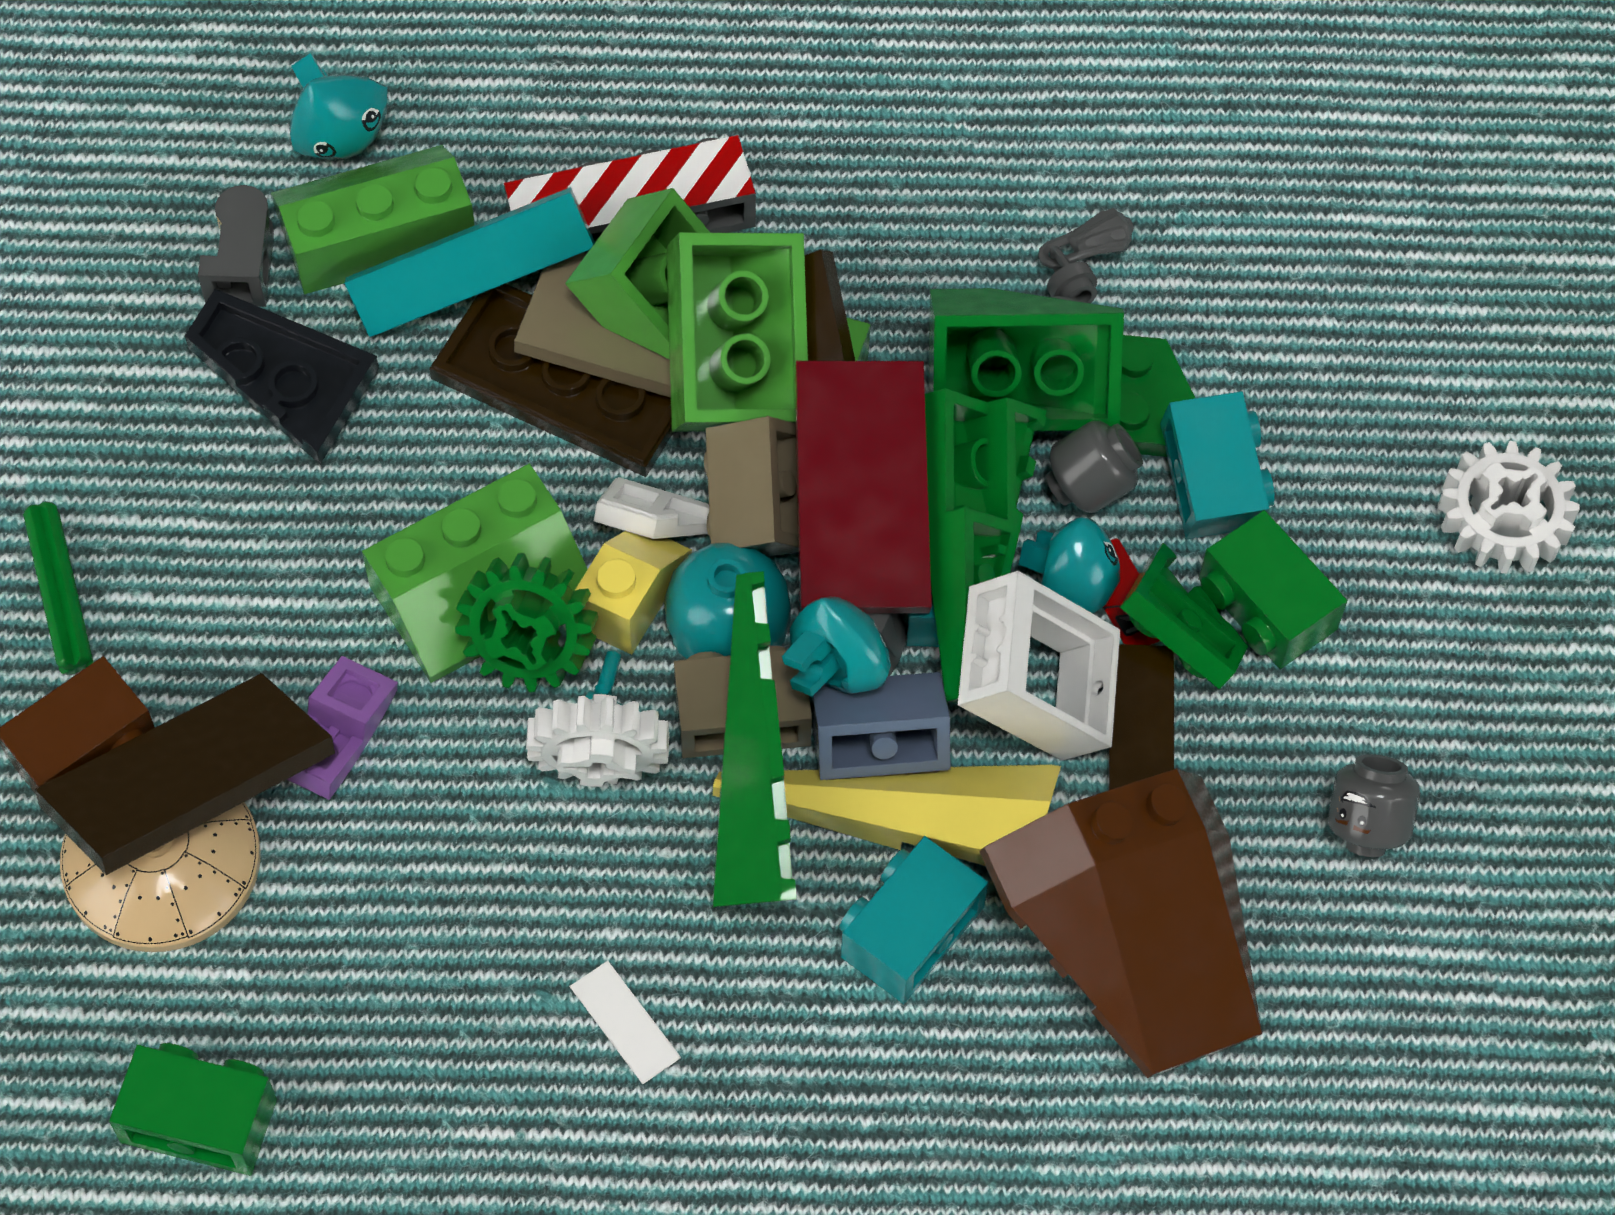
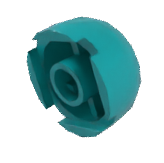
[664,543,791,659]

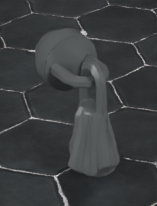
[1038,208,1134,303]

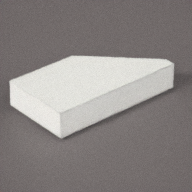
[594,477,709,539]

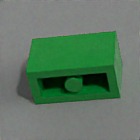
[1199,510,1348,670]
[109,1043,277,1176]

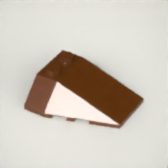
[979,768,1262,1078]

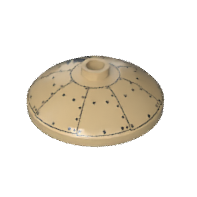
[60,802,261,952]

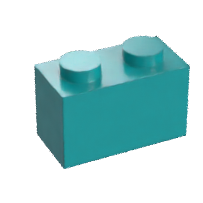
[1160,391,1275,540]
[839,836,989,1004]

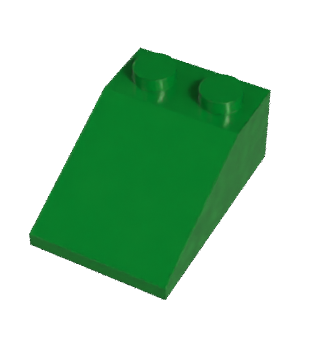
[929,288,1124,431]

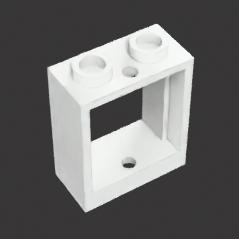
[958,571,1120,761]

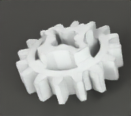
[1438,441,1580,574]
[526,694,669,787]

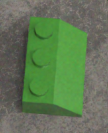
[271,145,475,295]
[666,232,808,432]
[362,463,588,683]

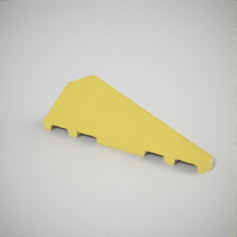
[713,765,1061,866]

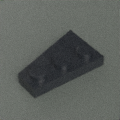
[185,289,379,464]

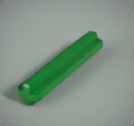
[23,501,93,675]

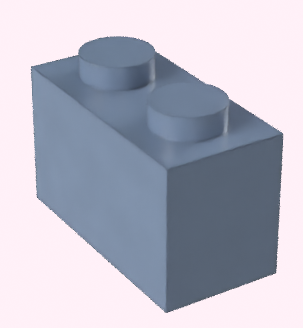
[812,672,951,780]

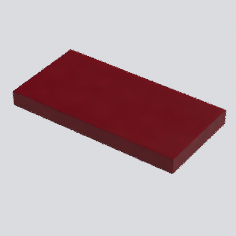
[795,361,932,614]

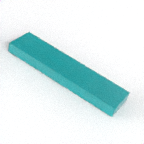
[344,187,595,338]

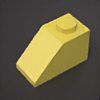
[575,531,692,655]

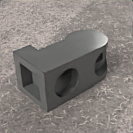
[198,185,274,307]

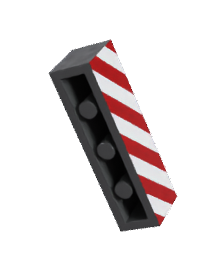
[504,135,756,274]

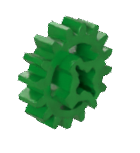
[455,553,598,692]

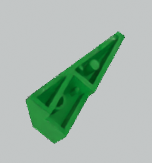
[925,388,1046,703]
[711,571,797,907]

